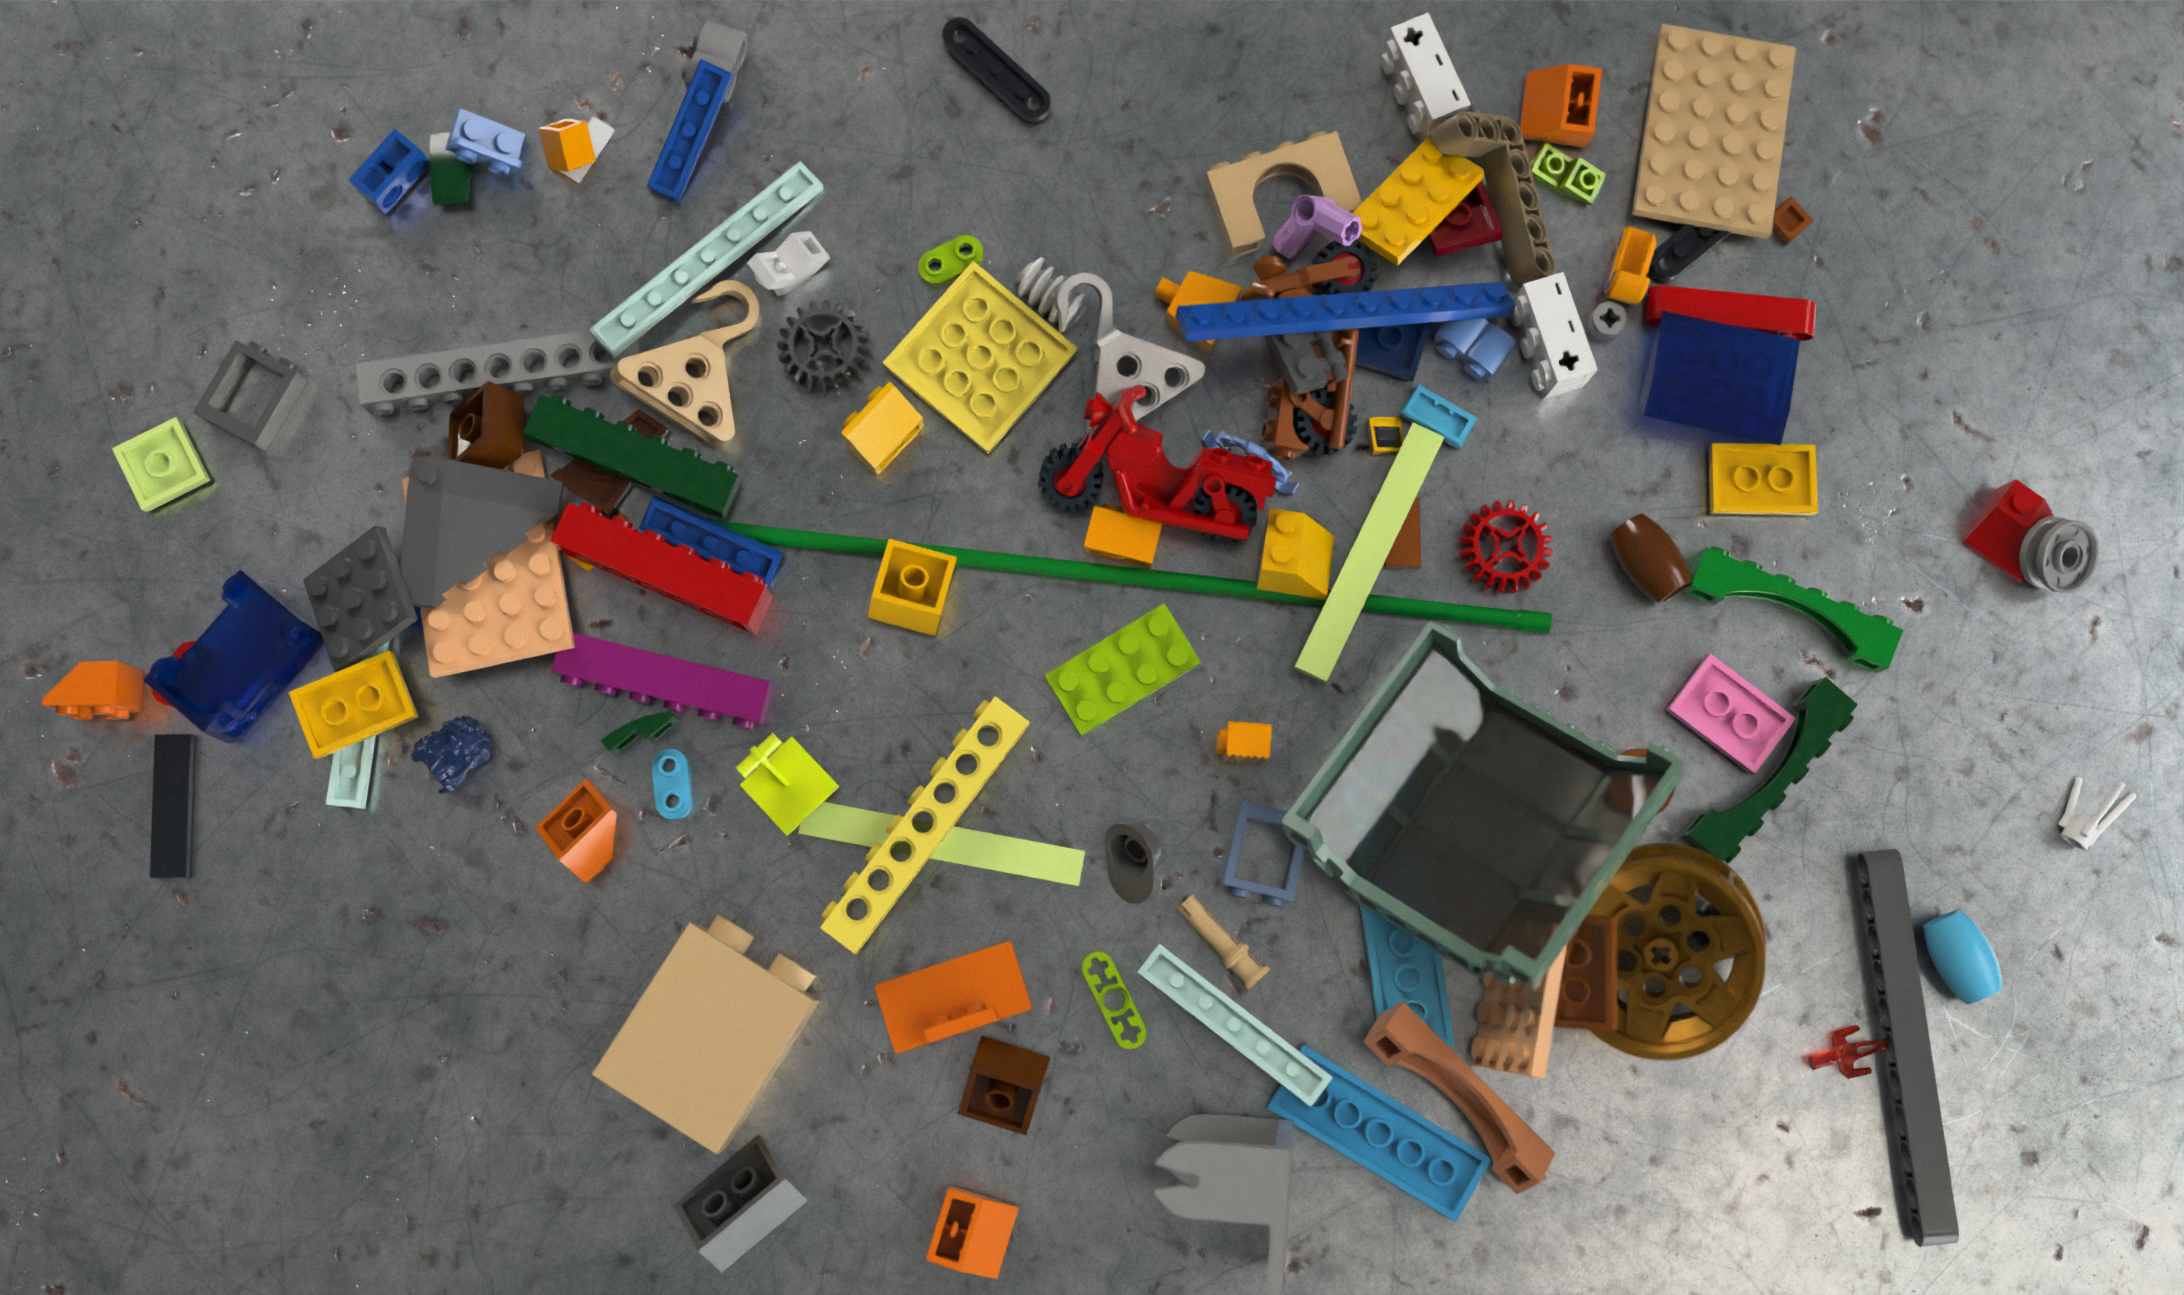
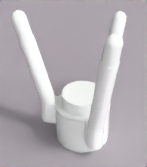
[2058,777,2136,850]

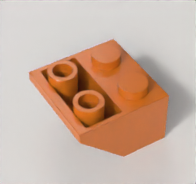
[1520,64,1602,148]
[42,661,144,720]
[925,1185,1019,1279]

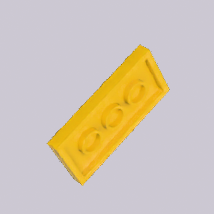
[1353,136,1484,266]

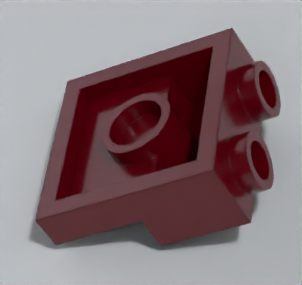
[1425,181,1503,257]

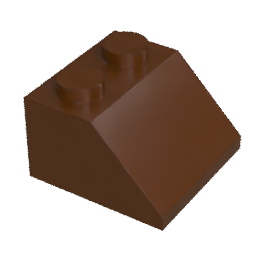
[447,381,526,470]
[958,1035,1050,1135]

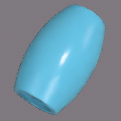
[1923,909,2003,1004]

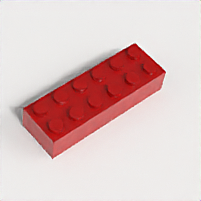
[550,502,773,636]

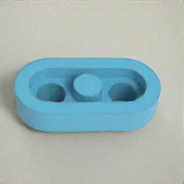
[652,749,693,820]

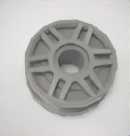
[2019,516,2099,594]

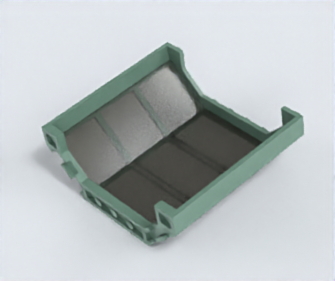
[1281,620,1683,990]

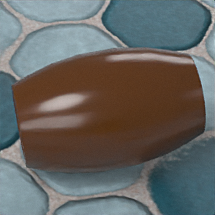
[1610,513,1692,604]

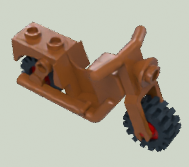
[1240,239,1378,461]

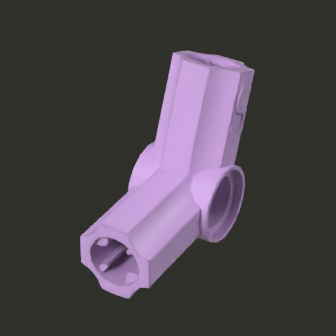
[1272,194,1363,260]

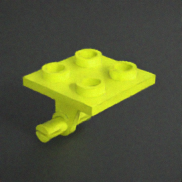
[735,732,840,836]

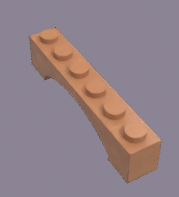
[1363,1000,1555,1194]

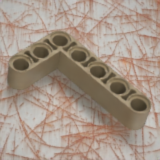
[1431,111,1555,287]

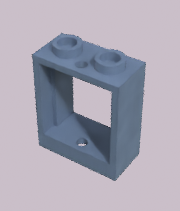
[1221,800,1312,907]

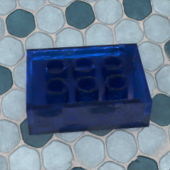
[1636,310,1800,445]

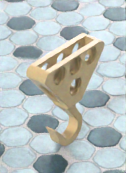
[610,280,759,448]

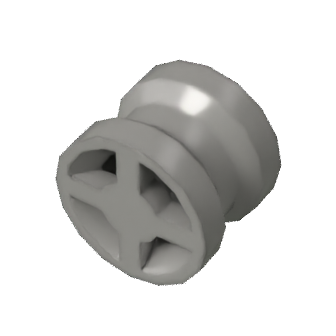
[1587,301,1627,342]

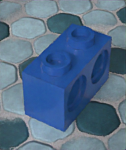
[349,129,429,215]

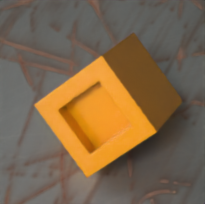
[538,119,595,172]

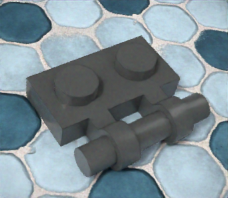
[1264,330,1349,396]

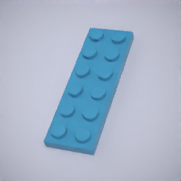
[1266,1045,1492,1222]

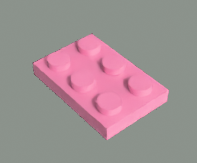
[1666,654,1796,775]

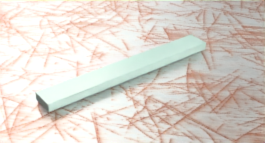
[589,161,823,359]

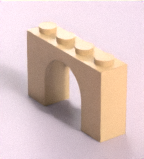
[1204,131,1362,258]

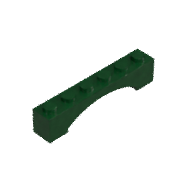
[1680,677,1858,864]

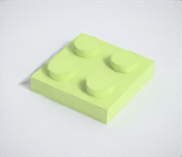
[112,417,211,512]

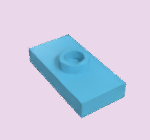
[1399,384,1478,450]

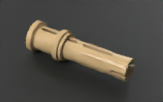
[1176,894,1270,991]

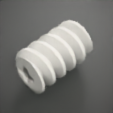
[1011,257,1086,333]

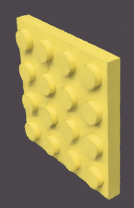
[882,261,1078,454]

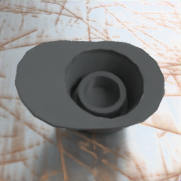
[1105,822,1161,904]

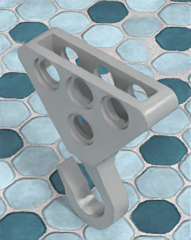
[1055,272,1205,434]

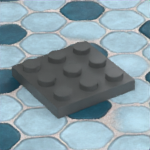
[303,526,418,672]

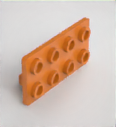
[875,941,1032,1053]

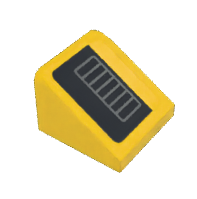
[1366,417,1404,456]

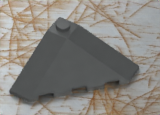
[401,457,564,608]

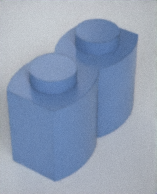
[1433,318,1517,380]

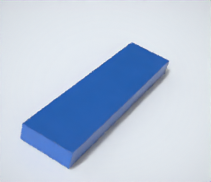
[646,59,734,202]
[639,495,784,587]

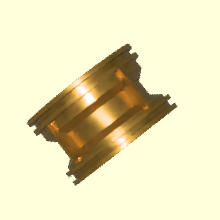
[1563,843,1766,1061]

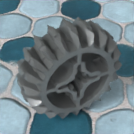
[777,300,872,394]

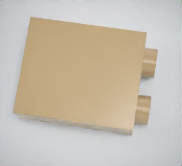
[592,914,820,1154]

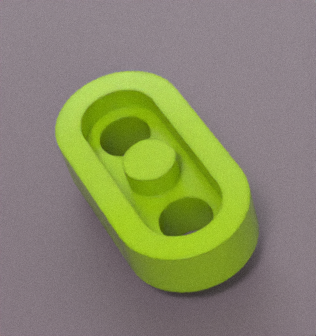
[918,235,984,287]

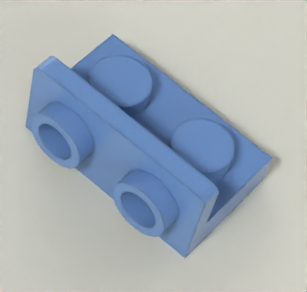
[445,108,525,176]

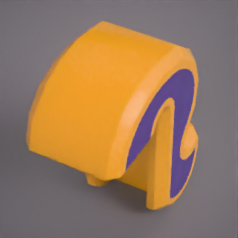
[1604,226,1657,306]

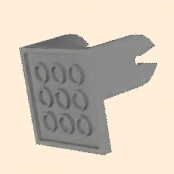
[1153,1114,1294,1295]

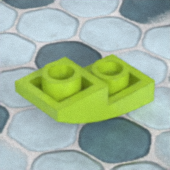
[1530,142,1607,205]

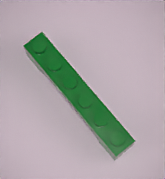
[1683,546,1903,673]

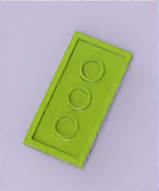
[1044,603,1201,736]

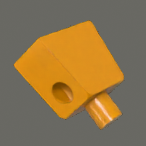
[1154,271,1242,354]

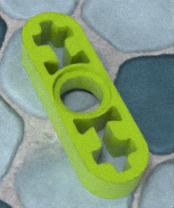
[1082,952,1147,1049]

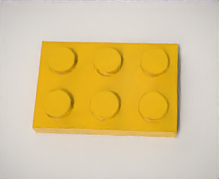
[1708,443,1818,515]
[288,650,419,759]

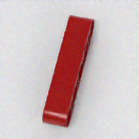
[1646,285,1816,341]

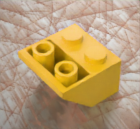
[841,381,924,476]

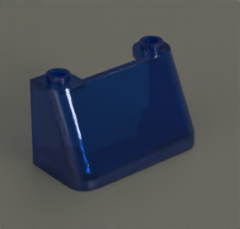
[143,569,324,743]

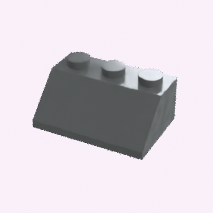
[673,1135,808,1273]

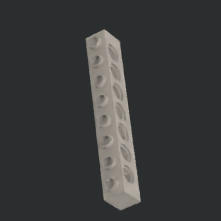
[355,330,643,416]

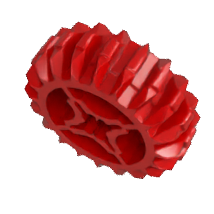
[1458,500,1553,594]

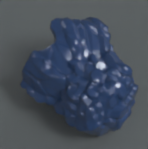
[411,715,492,794]

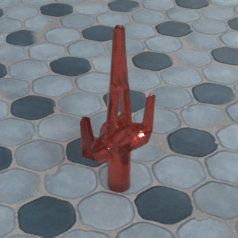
[1808,1025,1889,1079]

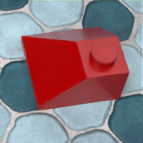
[1962,479,2054,582]

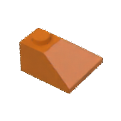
[535,778,616,884]

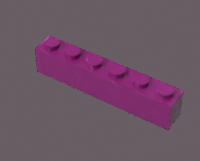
[552,633,774,730]

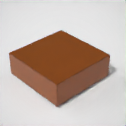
[1772,196,1814,246]

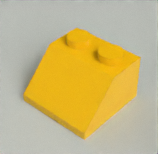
[1257,508,1334,600]
[867,538,957,636]

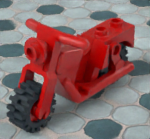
[1038,385,1277,545]

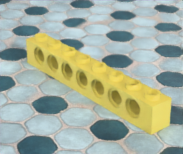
[820,696,1030,954]

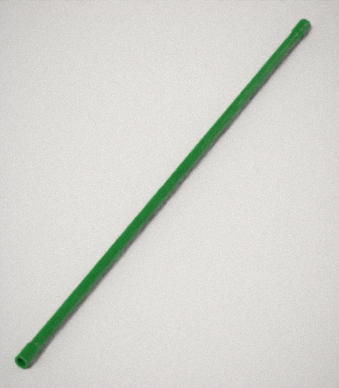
[705,517,1552,634]

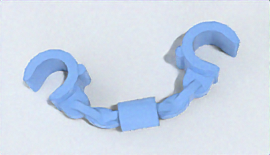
[1202,429,1300,496]

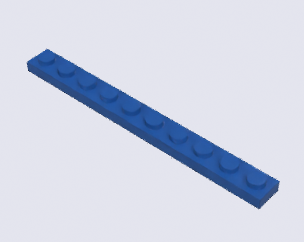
[1175,281,1516,342]

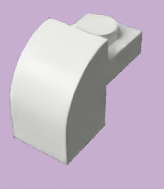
[747,231,830,296]

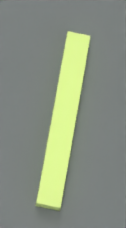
[1293,422,1444,684]
[798,802,1085,887]

